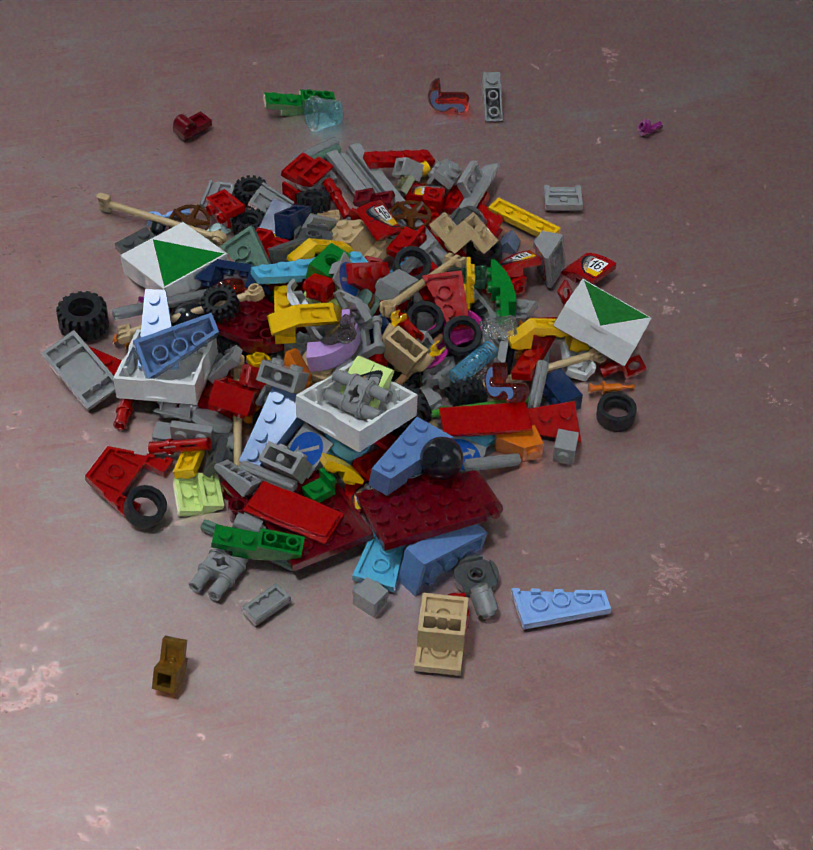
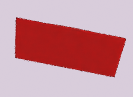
[439,402,532,436]
[243,481,344,545]

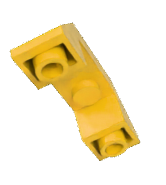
[287,238,354,262]
[267,302,342,335]
[507,318,590,352]

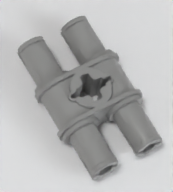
[323,369,393,420]
[189,548,249,601]

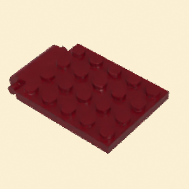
[249,467,374,571]
[355,470,503,551]

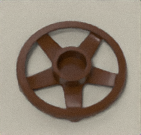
[390,200,432,230]
[169,204,210,230]

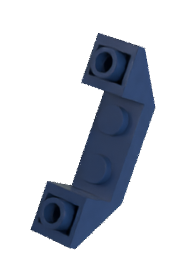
[195,259,272,296]

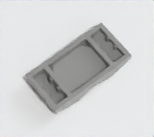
[41,330,115,411]

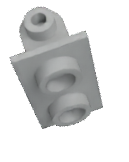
[153,402,199,423]

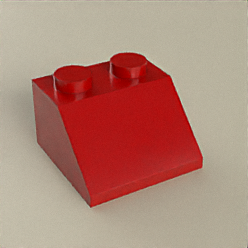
[208,377,262,418]

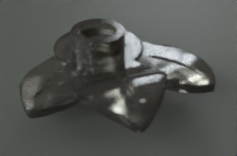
[320,314,357,345]

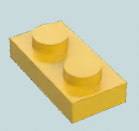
[173,451,205,479]

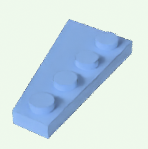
[138,289,180,370]
[511,588,611,630]

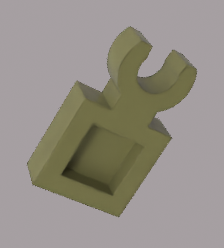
[396,174,416,196]

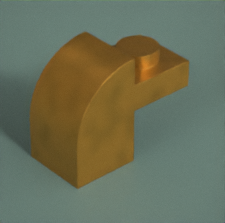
[152,635,188,694]

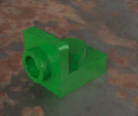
[302,468,336,503]

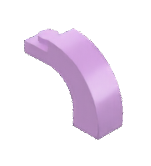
[306,309,361,372]

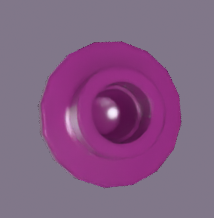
[638,119,663,136]

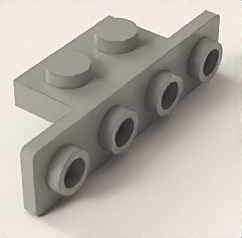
[457,160,500,208]
[152,420,233,452]

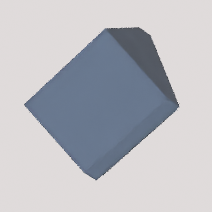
[500,230,521,254]

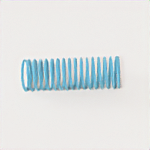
[449,341,498,383]

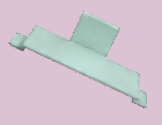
[204,218,232,234]

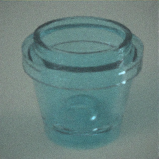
[304,96,344,132]

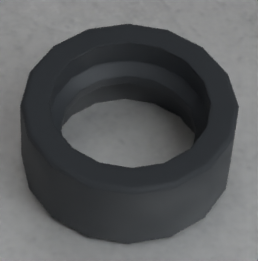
[466,240,503,270]
[393,246,431,280]
[407,301,444,339]
[443,315,482,356]
[596,392,637,431]
[123,485,167,529]

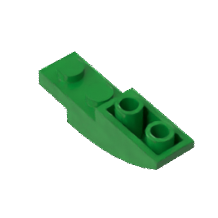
[263,89,336,116]
[486,259,516,330]
[211,524,305,560]

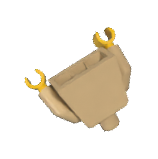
[382,310,446,375]

